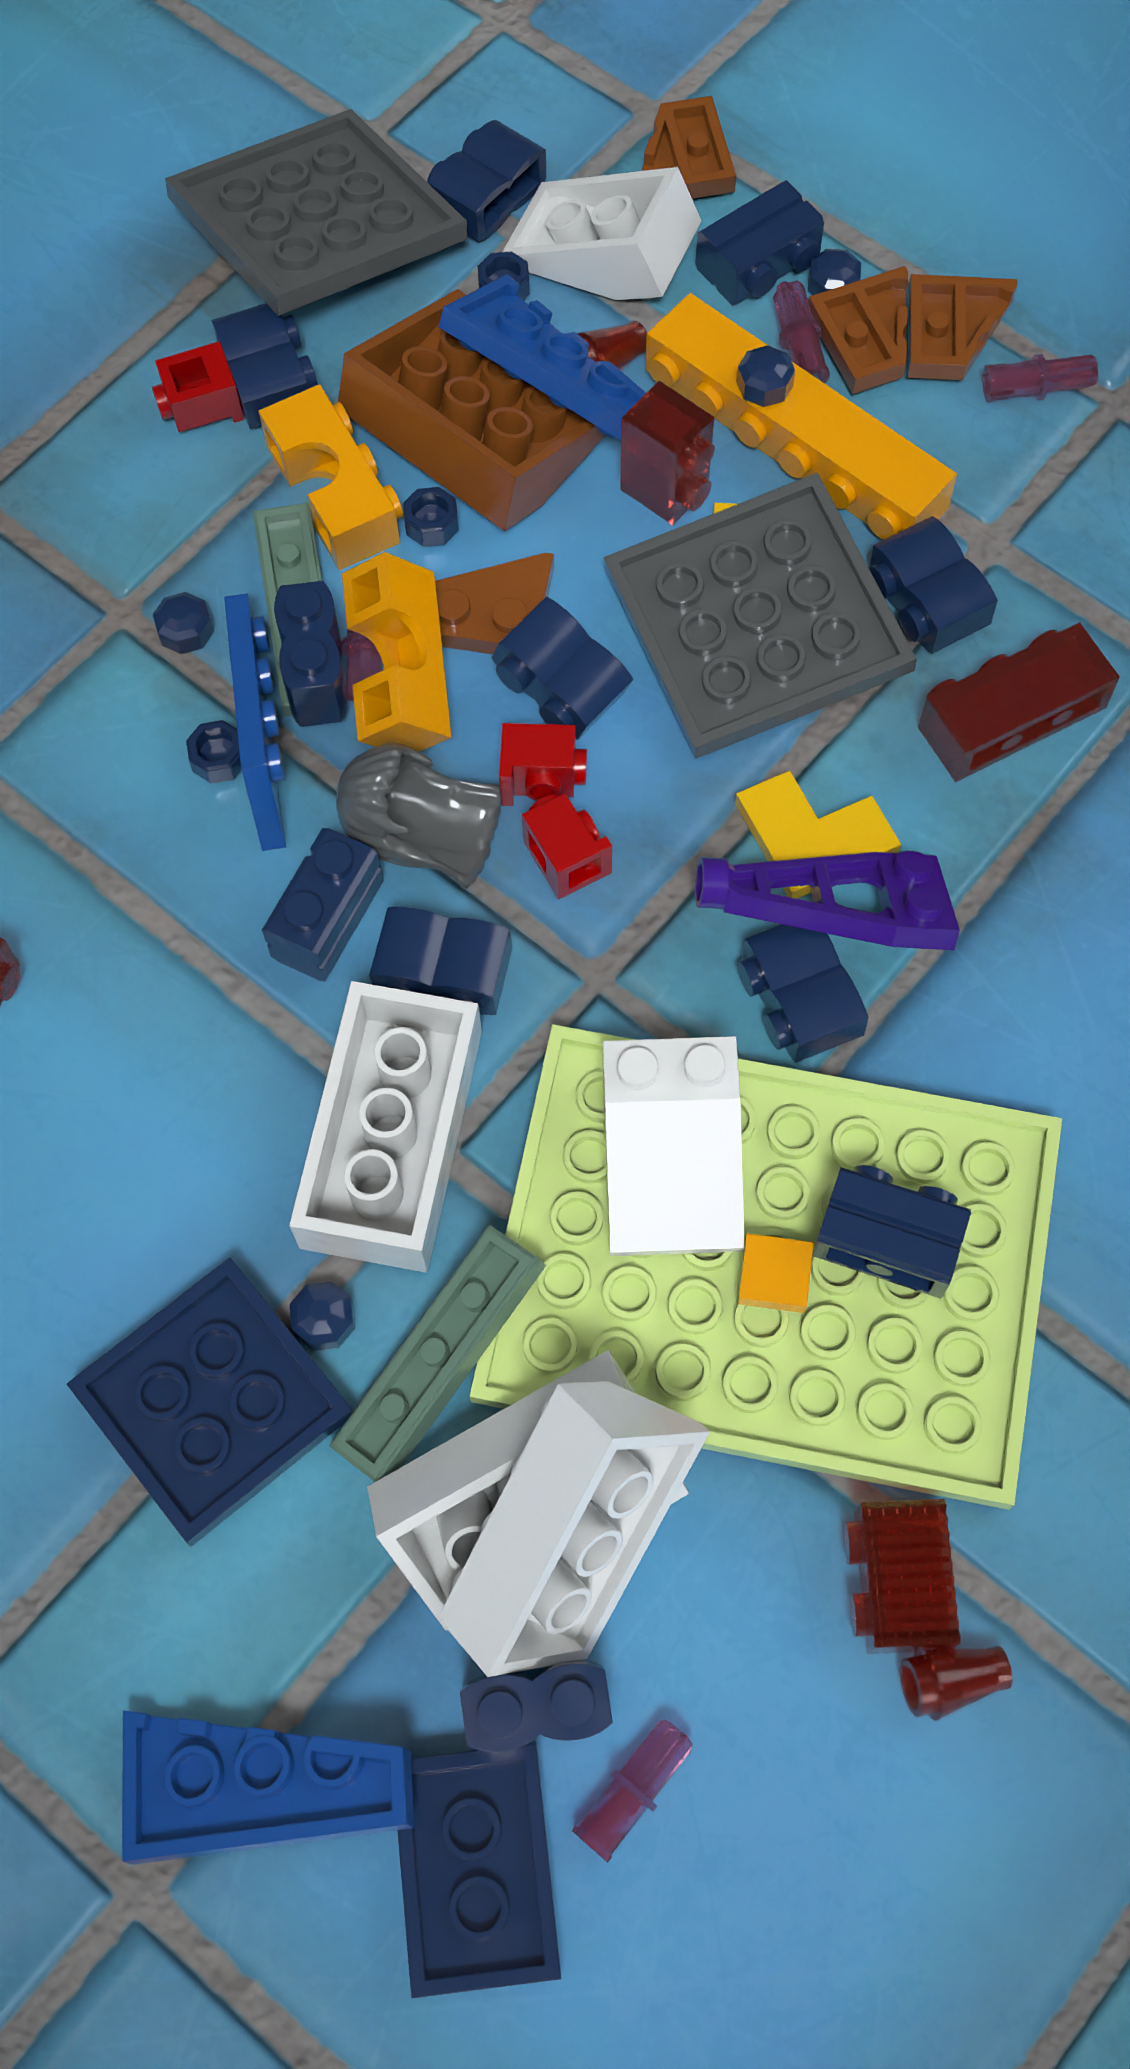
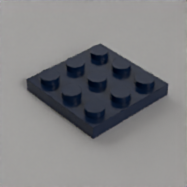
[67,1258,353,1547]

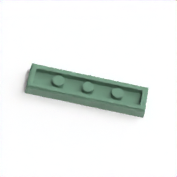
[253,502,322,717]
[329,1225,547,1482]

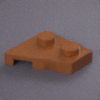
[642,96,736,199]
[807,266,908,394]
[907,274,1017,380]
[435,553,554,655]

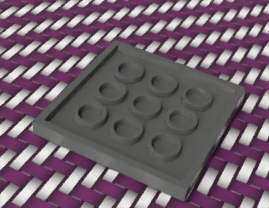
[165,109,467,316]
[604,473,917,759]

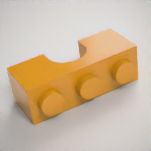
[258,384,403,571]
[342,552,452,752]

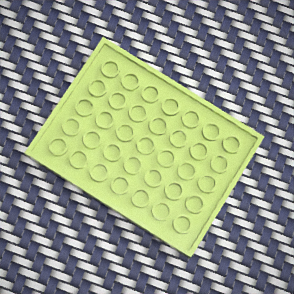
[470,1024,1062,1510]

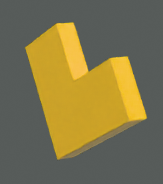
[735,770,901,899]

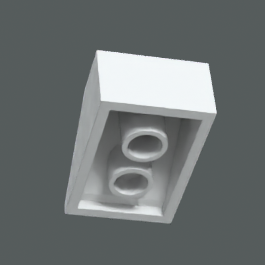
[502,167,702,300]
[603,1036,744,1256]

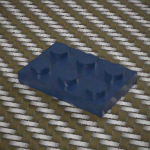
[397,1743,562,1999]

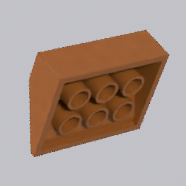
[338,289,605,531]

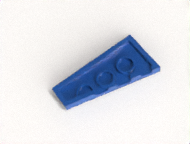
[439,274,659,442]
[224,593,286,851]
[122,1710,415,1865]

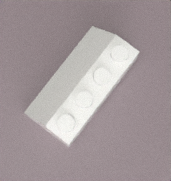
[367,1350,689,1631]
[438,1381,710,1677]

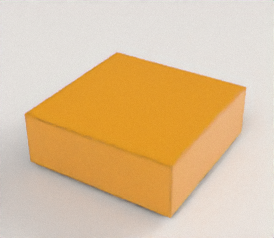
[738,1233,814,1313]

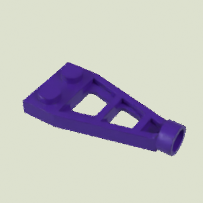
[695,851,960,950]

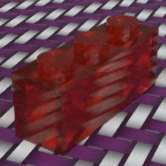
[918,622,1120,783]

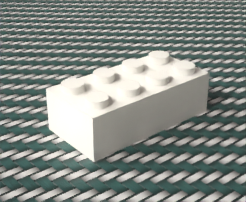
[289,981,482,1273]

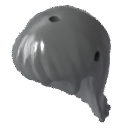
[336,742,502,889]

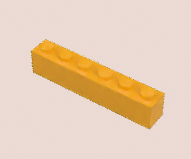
[645,293,957,540]

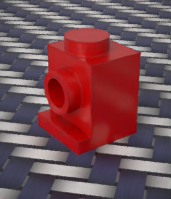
[152,341,244,432]
[499,723,587,806]
[522,793,612,900]

